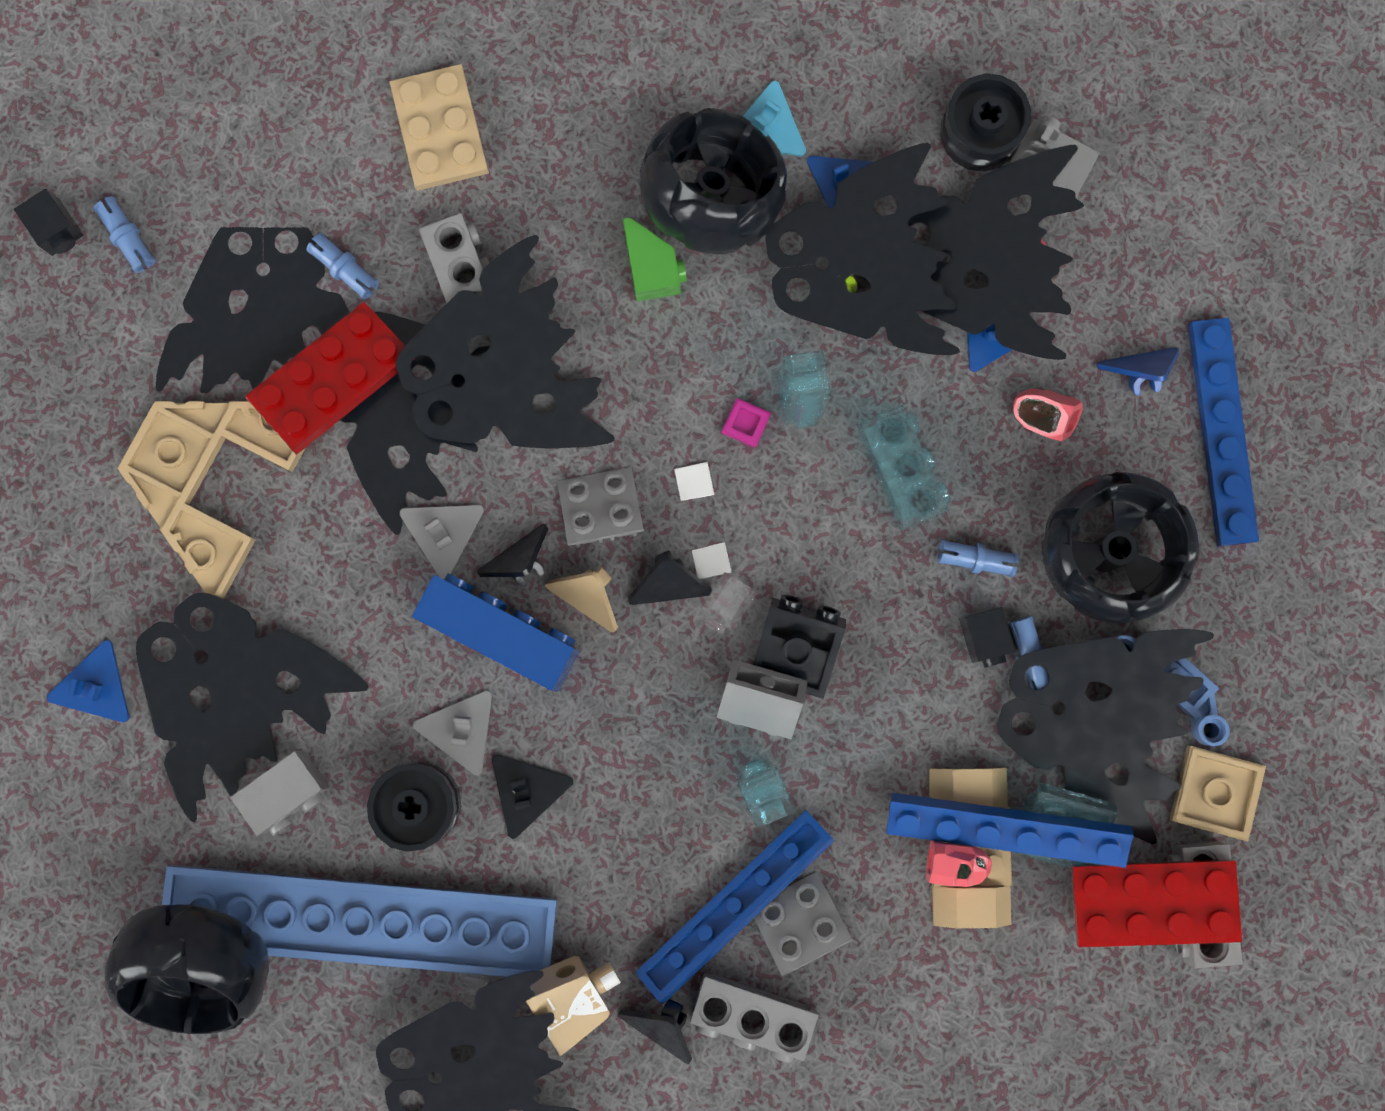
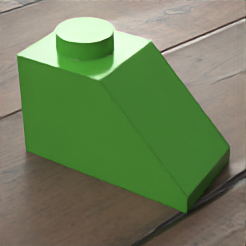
[623,218,687,301]

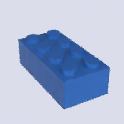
[411,573,580,692]

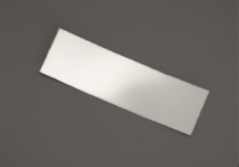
[674,462,731,579]

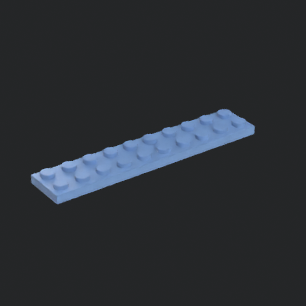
[162,865,558,977]

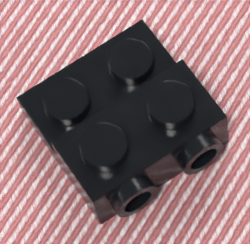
[753,595,846,699]

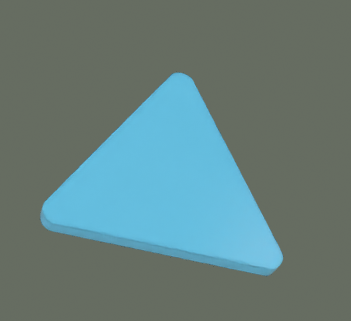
[743,81,806,156]

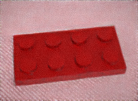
[245,302,415,455]
[1071,859,1242,948]

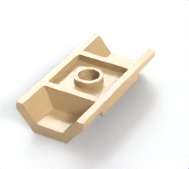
[929,767,1012,929]

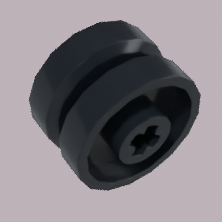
[940,73,1031,172]
[367,762,462,852]

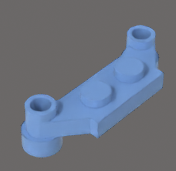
[1117,635,1230,746]

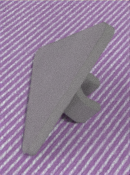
[400,505,484,579]
[413,691,492,775]

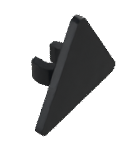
[477,524,549,587]
[628,550,712,605]
[492,755,573,839]
[618,999,692,1064]

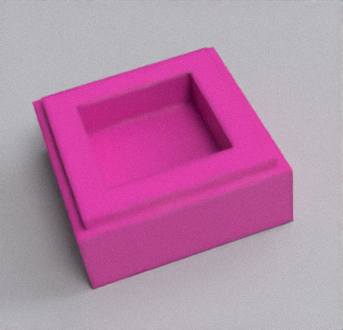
[721,398,771,449]

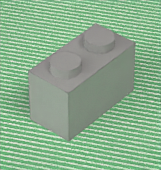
[716,659,808,739]
[230,750,330,837]

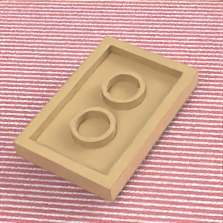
[389,64,489,191]

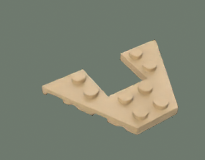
[117,401,305,599]

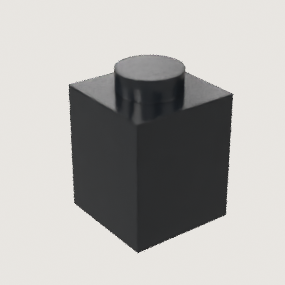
[14,188,84,256]
[959,607,1016,668]

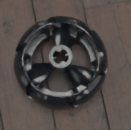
[640,108,787,255]
[1042,472,1199,623]
[105,905,269,1034]

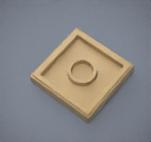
[1169,745,1266,842]

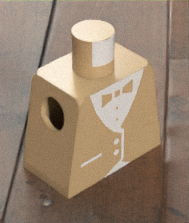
[526,956,621,1056]

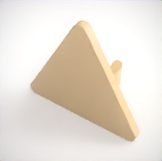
[545,567,618,632]

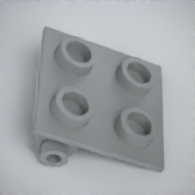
[1010,117,1100,217]
[557,467,644,548]
[754,872,853,977]

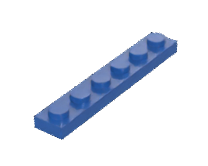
[1188,318,1259,547]
[886,793,1133,868]
[635,810,835,1004]

